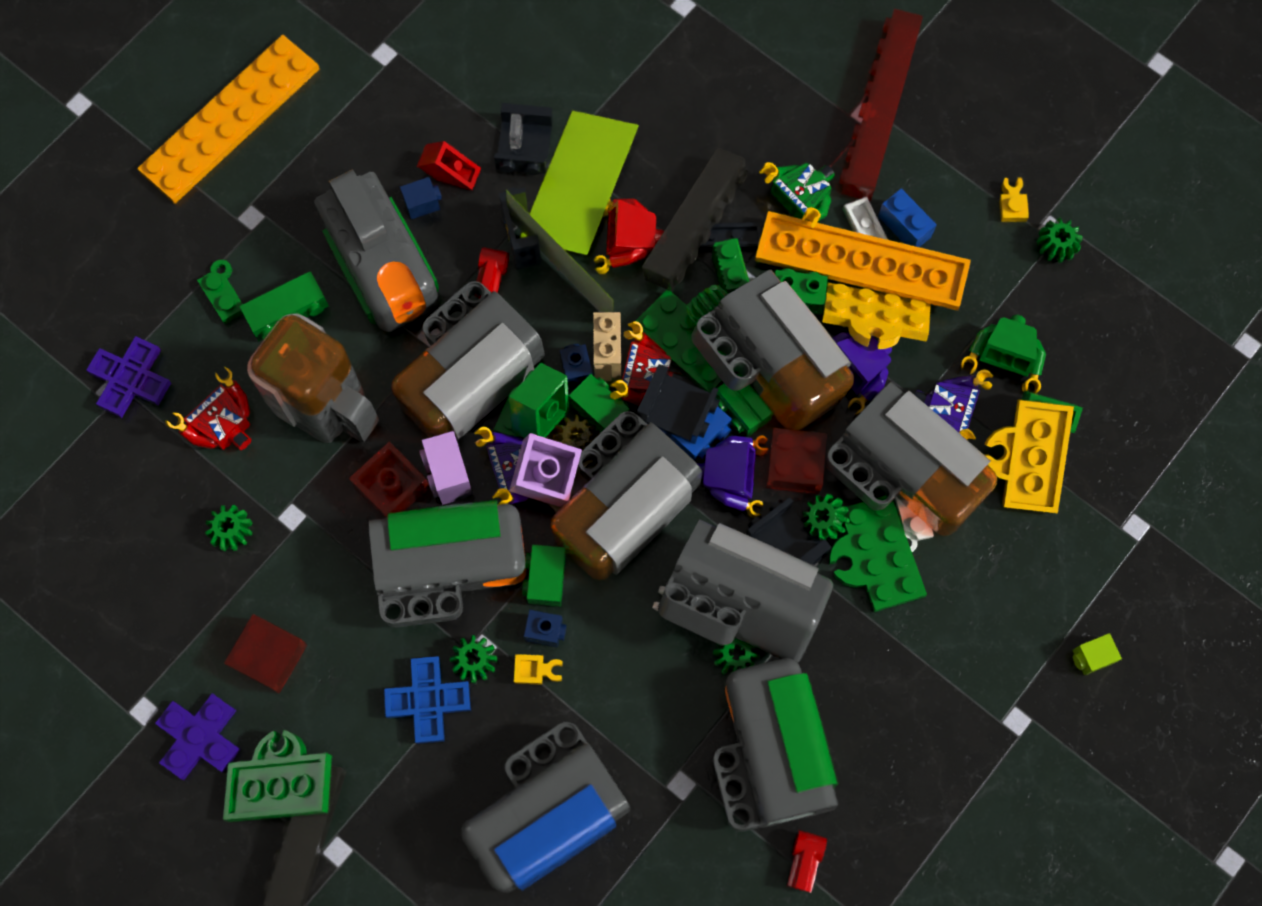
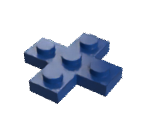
[384,656,471,744]

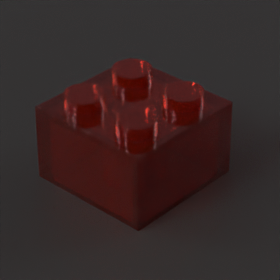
[766,428,827,494]
[349,442,430,519]
[225,614,307,694]

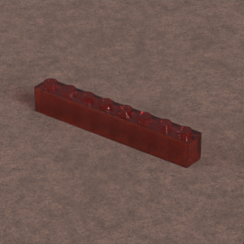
[839,9,923,202]

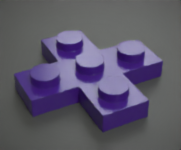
[86,336,171,418]
[155,693,241,780]

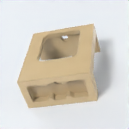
[593,312,621,384]

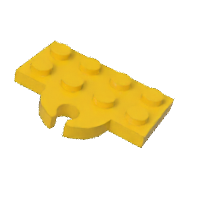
[822,283,931,349]
[984,399,1074,513]

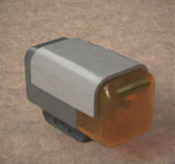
[691,270,854,432]
[391,281,545,440]
[248,314,379,443]
[825,382,997,536]
[550,411,702,580]

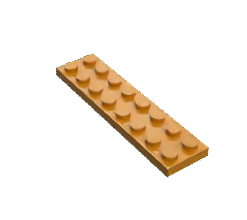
[137,35,320,204]
[755,211,971,311]

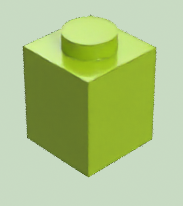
[1073,633,1122,676]

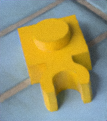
[999,178,1029,222]
[514,654,563,685]

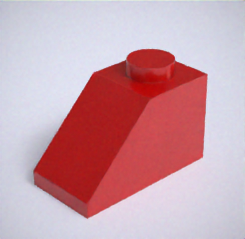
[417,141,481,190]

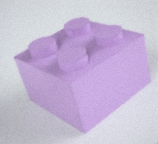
[420,431,473,505]
[509,433,582,507]

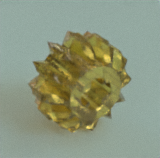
[553,414,598,452]

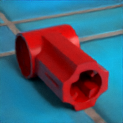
[474,247,509,298]
[787,830,827,893]

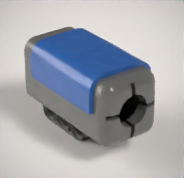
[461,722,630,893]

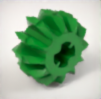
[1037,218,1083,263]
[686,285,728,324]
[803,494,850,540]
[205,505,253,551]
[450,635,498,683]
[713,638,760,675]

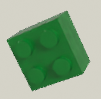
[508,363,569,438]

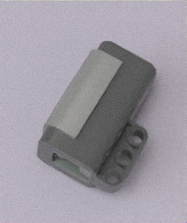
[658,520,833,663]

